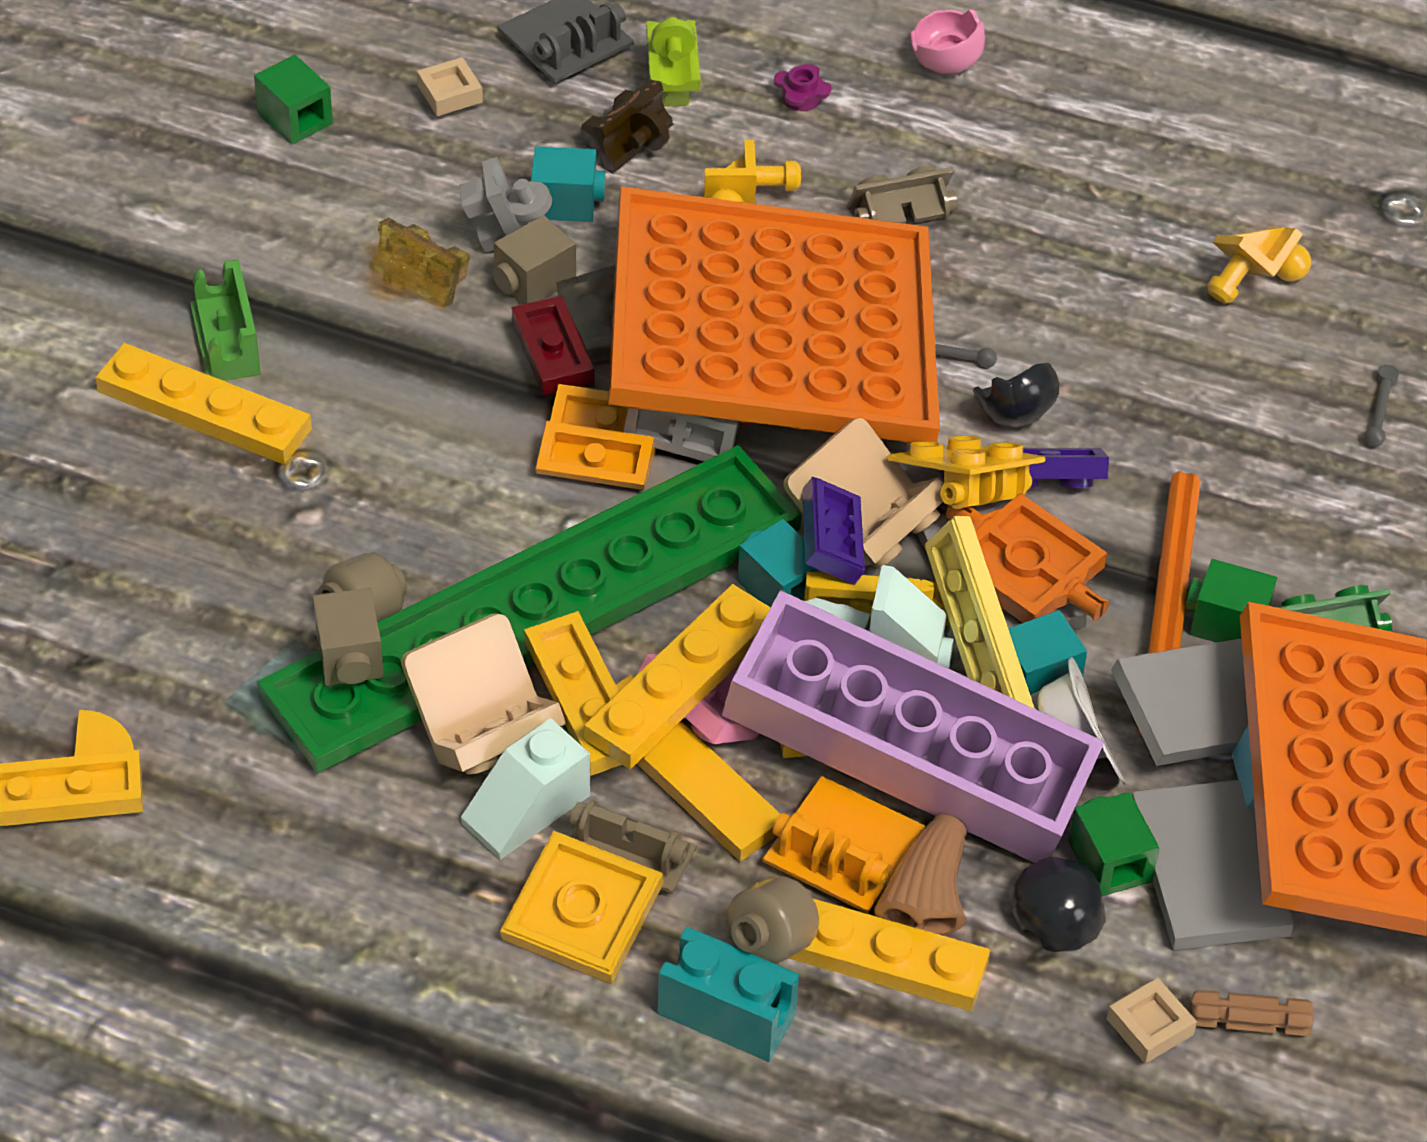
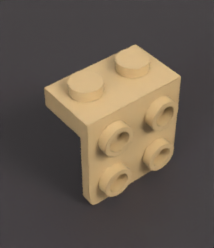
[784,418,943,568]
[401,613,566,775]

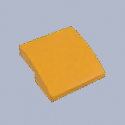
[536,384,656,490]

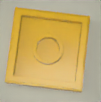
[500,830,664,984]

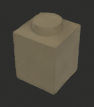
[493,215,576,304]
[313,588,384,686]

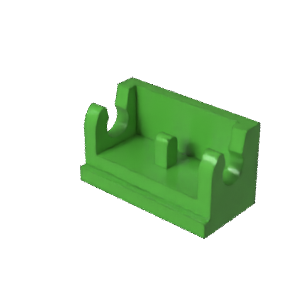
[190,259,261,381]

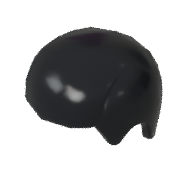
[973,362,1060,428]
[1010,857,1106,952]

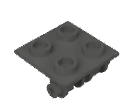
[497,0,634,83]

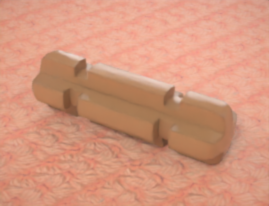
[1190,989,1314,1036]

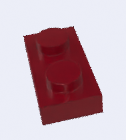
[511,296,594,396]

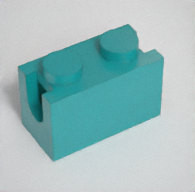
[657,926,799,1062]

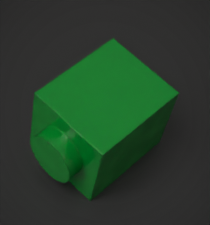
[254,54,333,145]
[1185,558,1278,643]
[1069,792,1160,897]

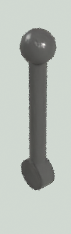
[935,344,997,368]
[1364,365,1399,447]

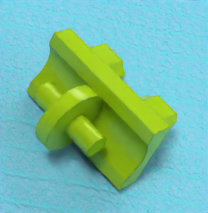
[646,17,701,107]

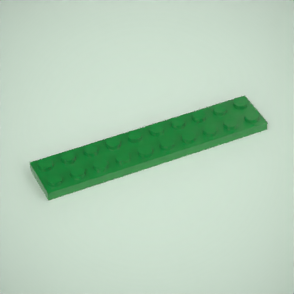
[257,445,801,773]

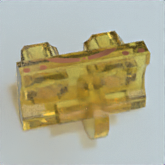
[370,218,470,308]

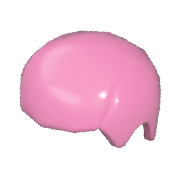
[910,9,985,75]

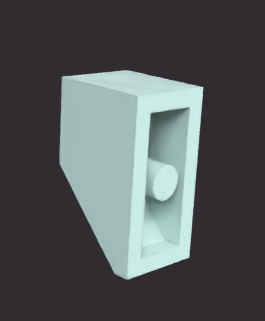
[870,565,954,669]
[461,718,590,860]

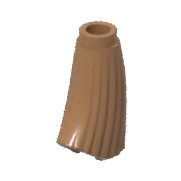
[874,814,967,936]

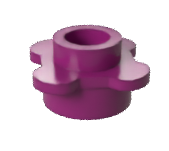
[774,64,832,111]

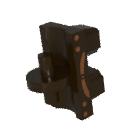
[581,79,674,172]

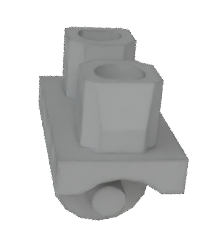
[459,157,552,253]

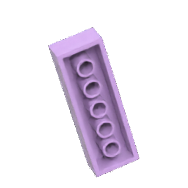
[722,590,1105,863]

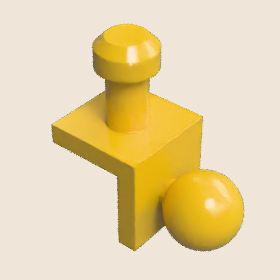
[704,140,801,204]
[1207,226,1311,304]

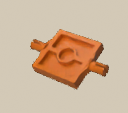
[946,493,1109,623]

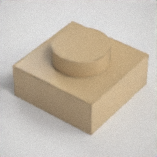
[417,57,483,116]
[1107,978,1197,1064]

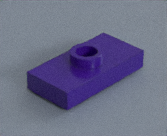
[802,476,865,585]

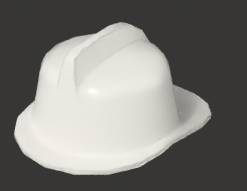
[1031,657,1126,785]

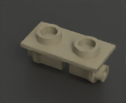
[847,166,958,224]
[570,800,697,894]

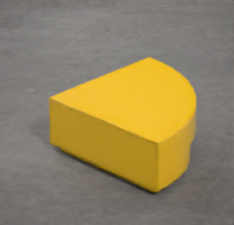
[74,710,134,756]

